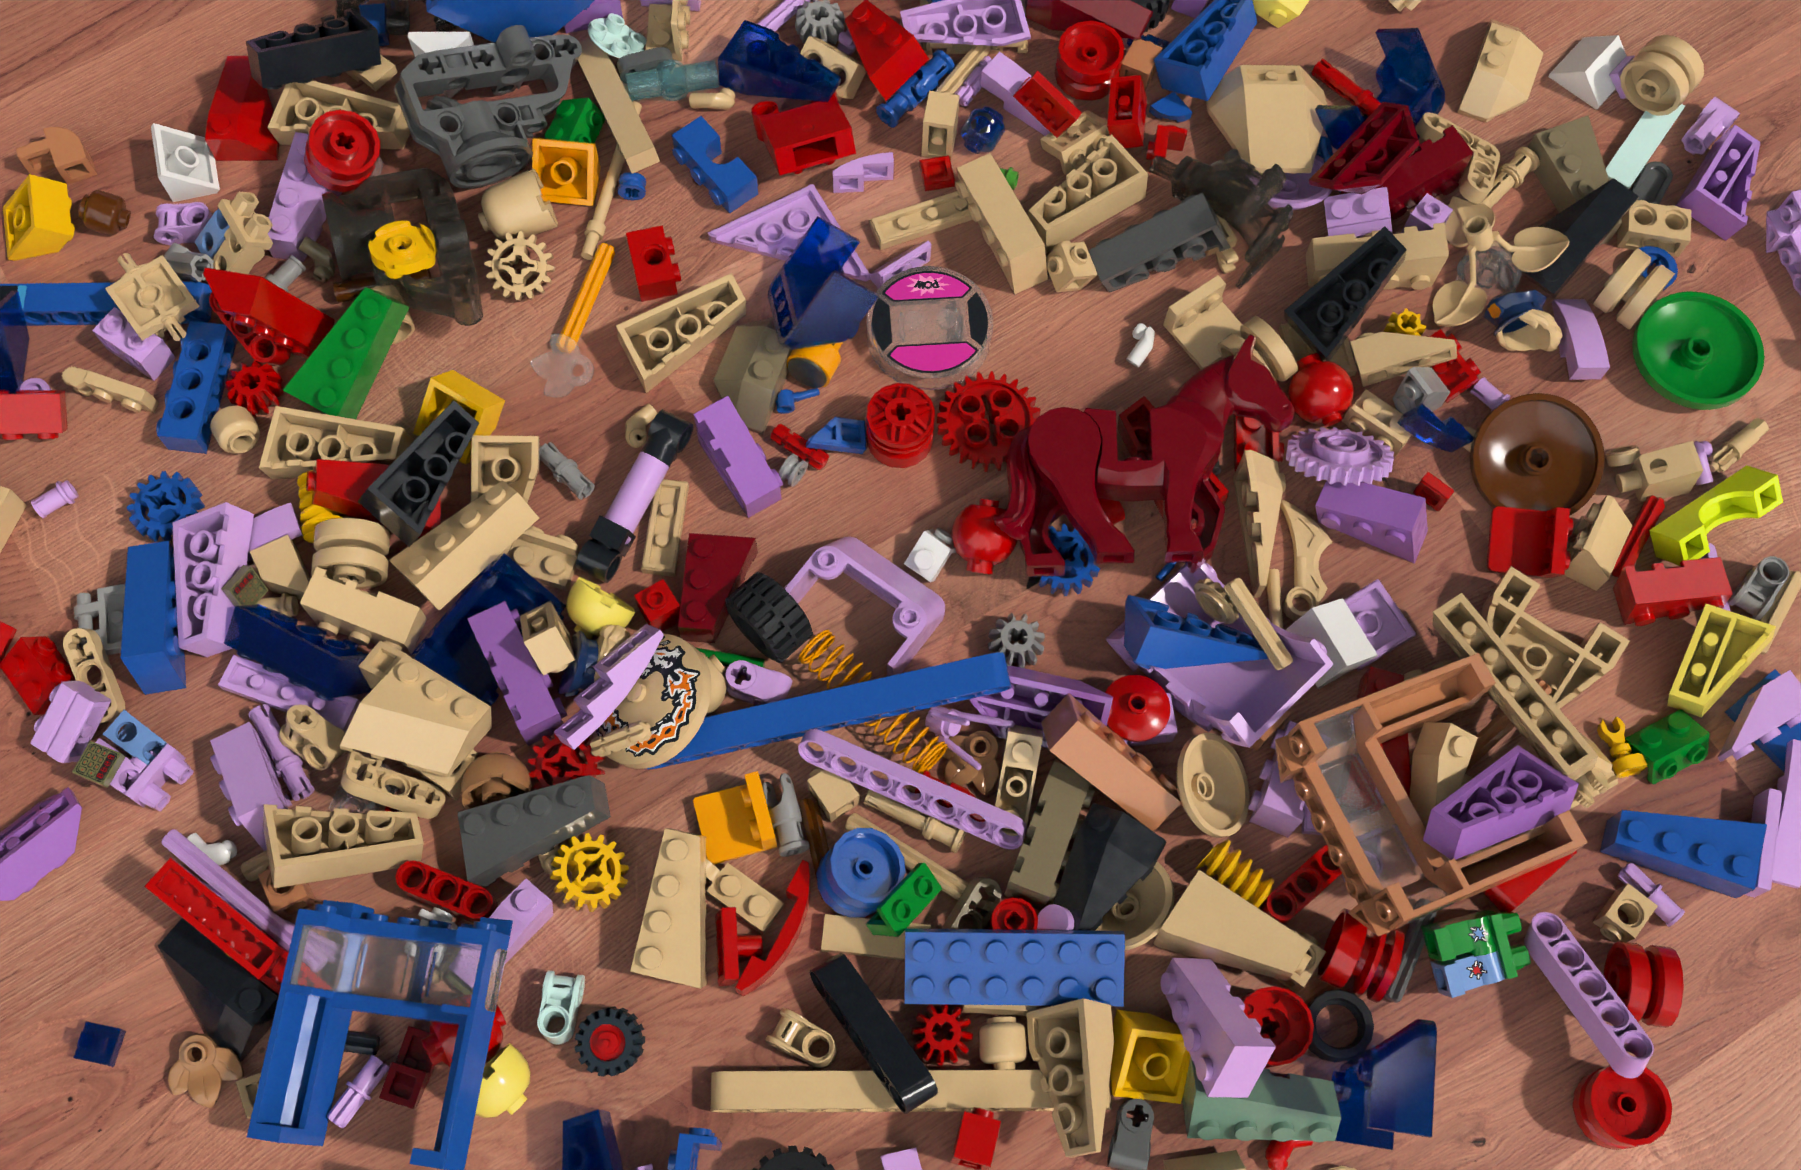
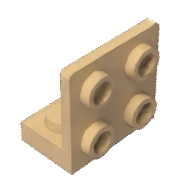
[646,0,690,61]
[1163,275,1242,370]

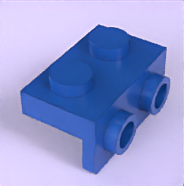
[668,1127,722,1170]

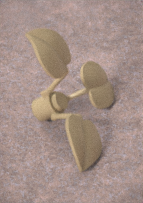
[1432,196,1570,327]

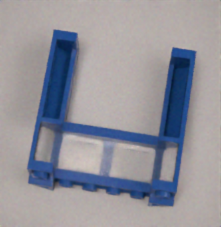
[246,900,513,1170]

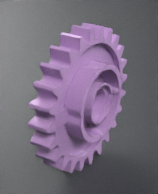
[1286,427,1394,486]

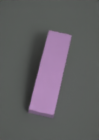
[554,624,664,750]
[1772,739,1801,889]

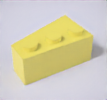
[1667,604,1776,718]

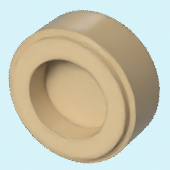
[1605,445,1641,467]

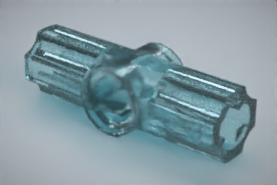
[626,60,719,101]

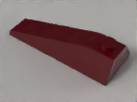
[1026,0,1153,40]

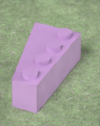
[172,502,254,657]
[1160,958,1276,1098]

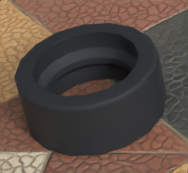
[1307,989,1374,1063]

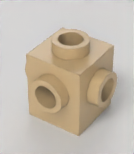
[1046,240,1098,292]

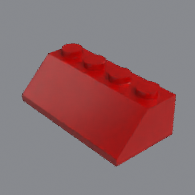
[203,267,335,358]

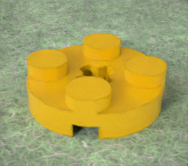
[368,220,437,279]

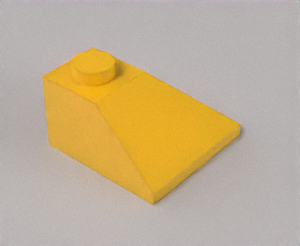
[1110,1009,1190,1104]

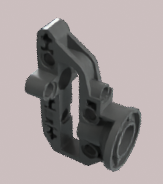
[394,25,582,188]

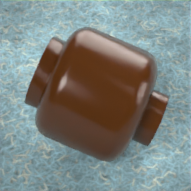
[79,190,131,235]

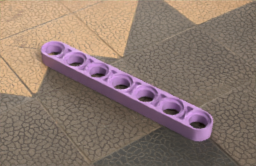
[798,729,1027,849]

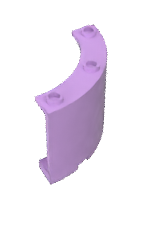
[1106,562,1334,748]

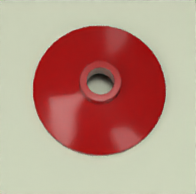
[1105,675,1170,742]

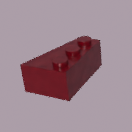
[678,533,758,643]

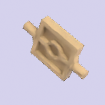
[105,253,199,341]

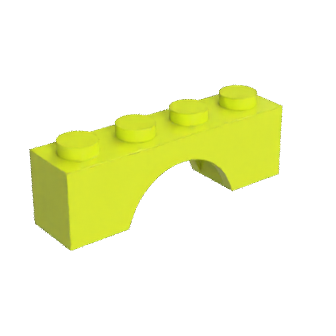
[1649,465,1783,566]

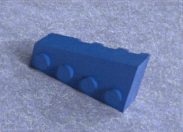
[120,541,186,695]
[1600,810,1767,898]

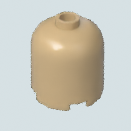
[478,169,558,242]

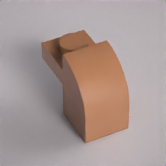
[16,127,98,185]

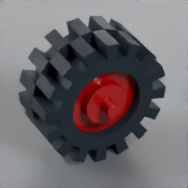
[575,1007,645,1077]

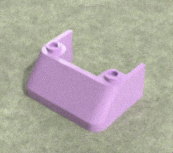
[785,537,945,676]

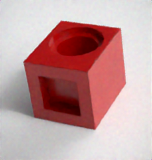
[634,579,680,632]

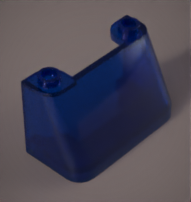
[409,553,566,706]

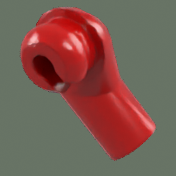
[1265,1140,1313,1170]

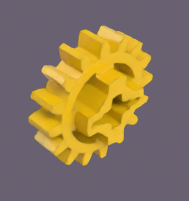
[550,833,629,912]

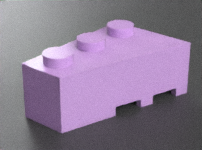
[210,722,292,851]

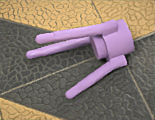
[925,706,1015,770]

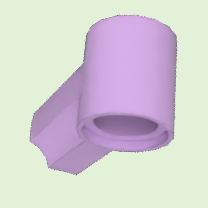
[1681,97,1740,155]

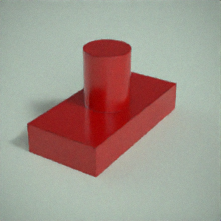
[715,907,763,986]

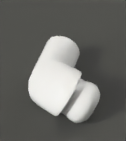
[187,833,237,865]

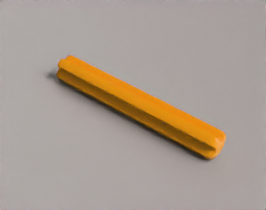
[556,243,615,354]

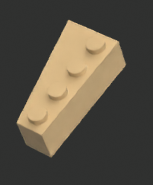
[1305,222,1449,290]
[263,804,424,888]
[630,828,707,989]

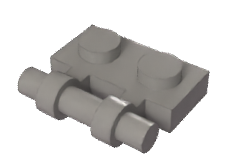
[73,584,125,660]

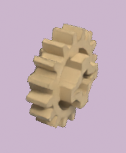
[484,231,555,301]

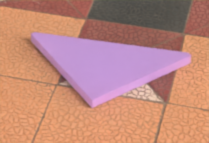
[708,184,870,281]

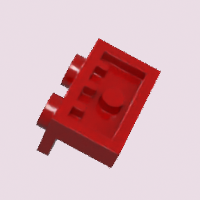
[1013,70,1082,138]
[1430,329,1481,403]
[1234,415,1284,471]

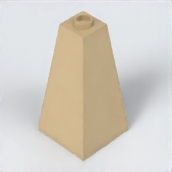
[1153,870,1312,981]

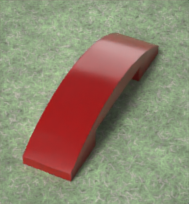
[735,859,811,997]

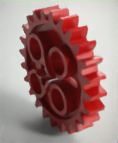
[937,371,1041,472]

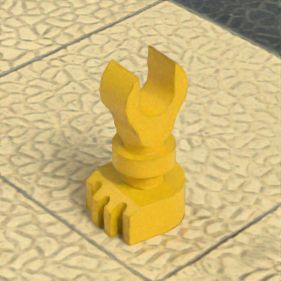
[1597,717,1648,778]

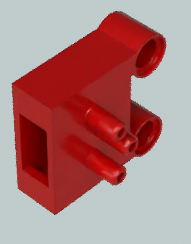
[751,84,856,176]

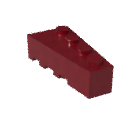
[1340,125,1473,220]

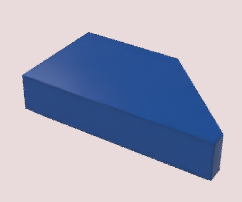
[806,417,866,454]

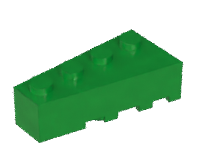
[283,287,409,419]

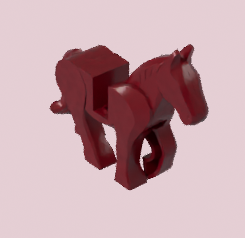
[993,334,1295,577]

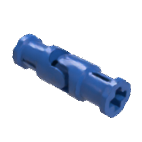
[876,49,955,128]

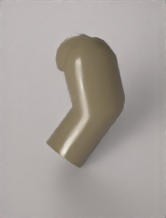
[298,236,335,283]

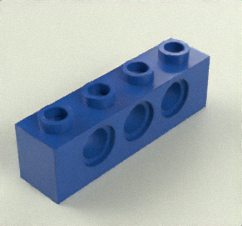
[156,321,237,454]

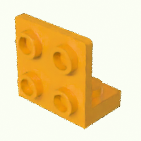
[693,771,777,864]

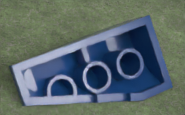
[1124,595,1268,669]

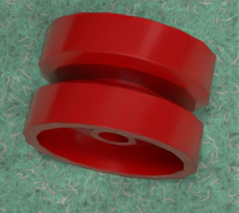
[1054,20,1125,101]
[304,109,380,192]
[1603,941,1684,1028]
[1572,1065,1672,1150]

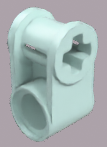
[537,970,585,1045]

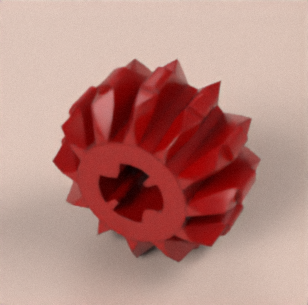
[225,360,284,417]
[911,1004,973,1067]

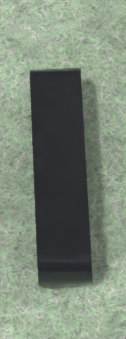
[809,953,938,1114]

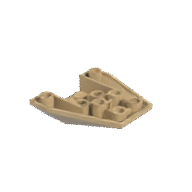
[1206,65,1328,174]

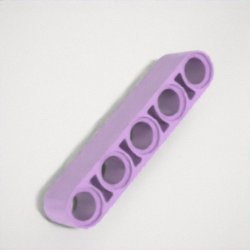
[1524,912,1654,1078]

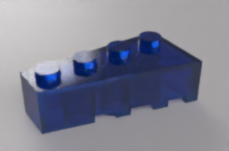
[224,604,372,701]

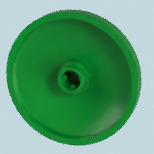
[1632,292,1765,410]

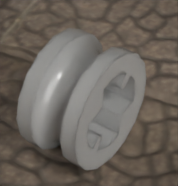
[778,454,808,487]

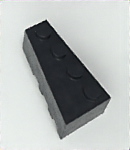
[246,8,381,89]
[1284,226,1407,362]
[357,401,479,547]

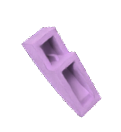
[980,51,1051,136]
[1552,299,1610,380]

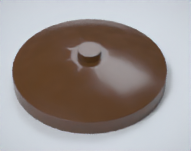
[1470,393,1605,515]

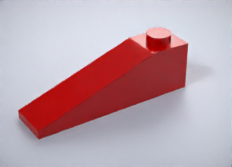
[205,56,280,161]

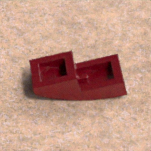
[379,1026,435,1109]

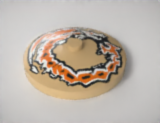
[592,634,712,769]

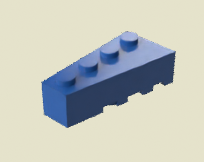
[1154,0,1258,101]

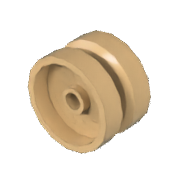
[1620,35,1704,116]
[1593,248,1675,330]
[1218,316,1298,381]
[311,518,390,589]

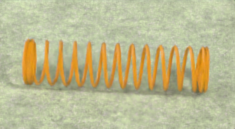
[798,630,948,775]

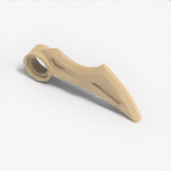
[1280,500,1332,621]

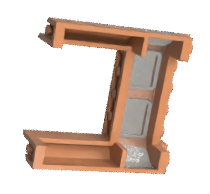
[1275,653,1588,936]

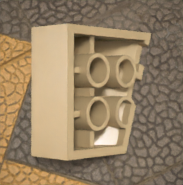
[340,654,492,777]

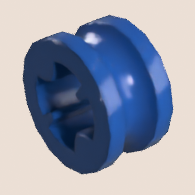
[618,172,646,200]

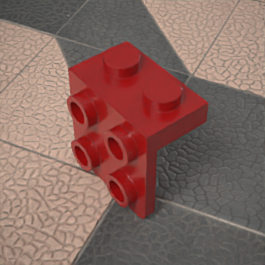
[1487,506,1573,578]

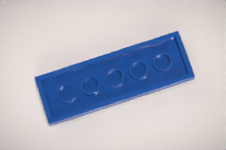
[904,928,1125,1007]

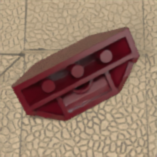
[1308,102,1420,195]

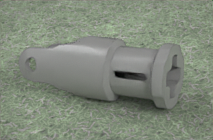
[762,773,810,857]

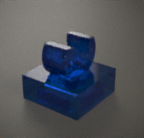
[74,1022,126,1067]

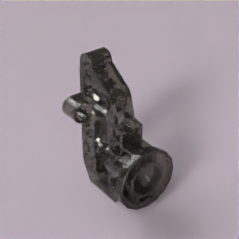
[321,168,483,326]

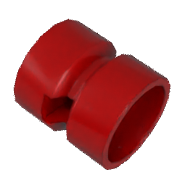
[989,897,1038,930]

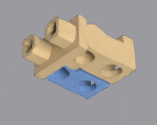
[195,191,273,274]

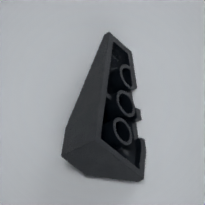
[1504,178,1639,298]
[1053,803,1167,931]
[158,918,279,1062]

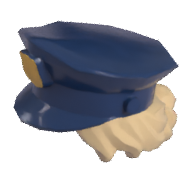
[1483,290,1563,352]
[558,625,630,697]

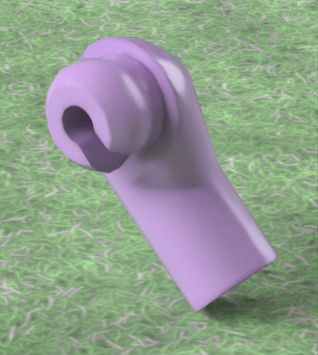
[1694,441,1713,486]

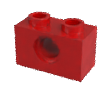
[1107,75,1147,148]
[626,225,682,302]
[950,1107,1001,1170]

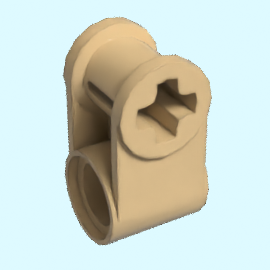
[278,704,346,770]
[765,1007,837,1068]

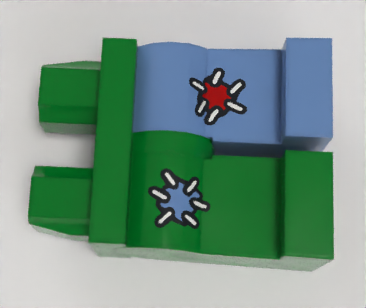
[1421,910,1531,998]

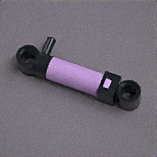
[576,409,693,583]

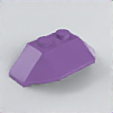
[970,666,1113,748]
[0,787,82,901]

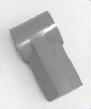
[164,243,214,282]

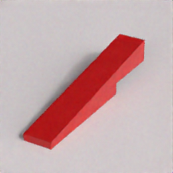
[144,857,335,995]

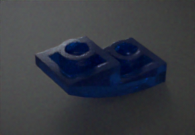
[1397,404,1474,452]

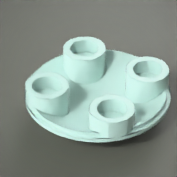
[588,13,646,58]

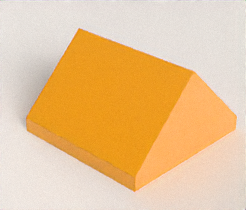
[532,138,601,206]

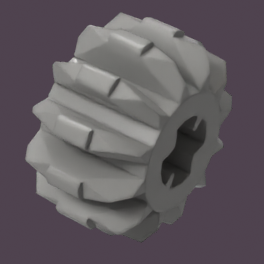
[795,0,845,45]
[988,613,1045,668]

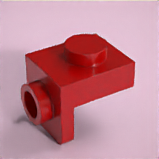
[1146,125,1187,174]

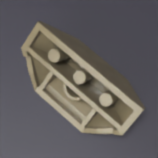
[714,316,807,435]

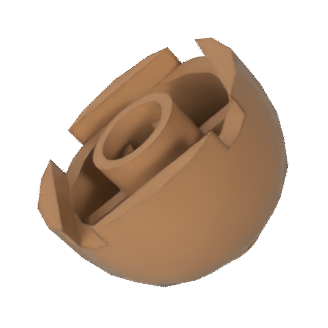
[460,752,532,809]

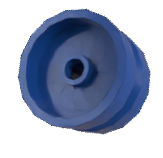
[816,828,906,918]

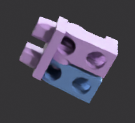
[95,710,194,811]

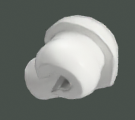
[1126,323,1155,368]

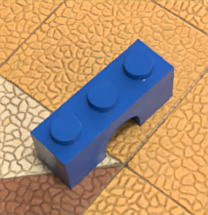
[672,116,759,214]

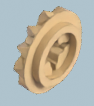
[1194,578,1239,624]

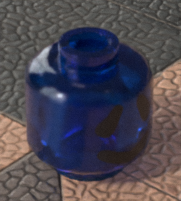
[960,106,1005,154]

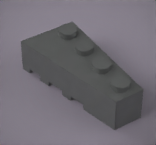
[1088,193,1231,292]
[458,775,611,887]

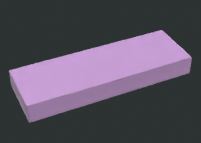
[1745,788,1782,898]

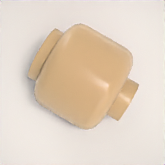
[210,405,260,454]
[978,1017,1027,1070]

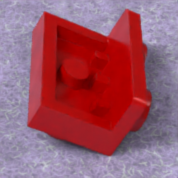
[0,636,76,715]

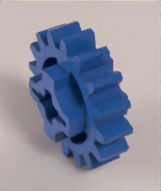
[127,471,205,542]
[1032,524,1100,596]

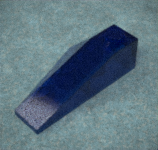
[718,20,841,102]

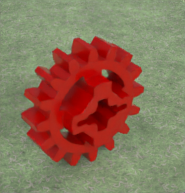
[528,733,605,790]

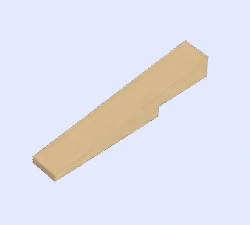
[578,38,660,174]

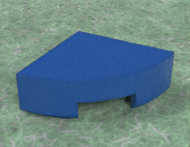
[1149,92,1192,122]

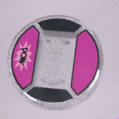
[867,266,993,390]

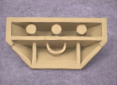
[1457,19,1543,123]

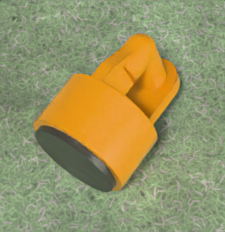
[787,318,850,388]

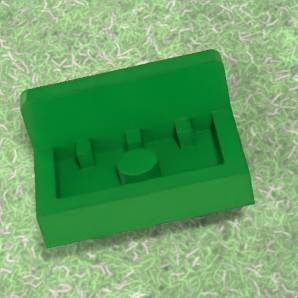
[544,97,605,143]
[1625,709,1710,785]
[866,863,942,937]

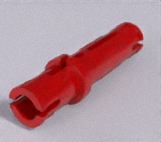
[1311,59,1381,117]

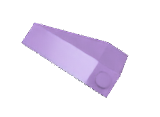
[900,0,1031,46]

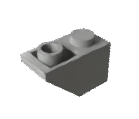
[1392,367,1450,422]

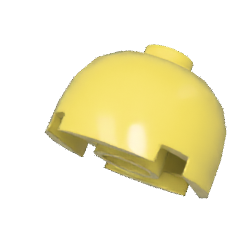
[566,577,635,640]
[475,1043,531,1118]

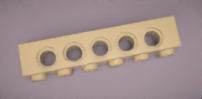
[1433,593,1598,781]

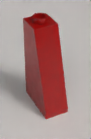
[306,459,441,539]

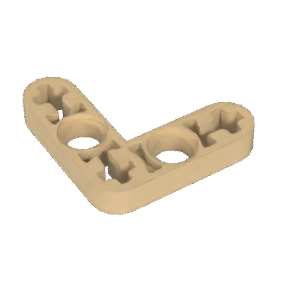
[1415,112,1500,204]
[341,749,445,819]

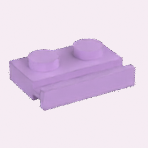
[1324,187,1393,238]

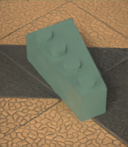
[1182,1056,1341,1142]

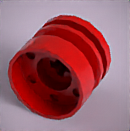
[866,383,935,468]
[1317,908,1405,1003]
[1241,986,1314,1068]

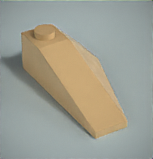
[1026,998,1114,1158]

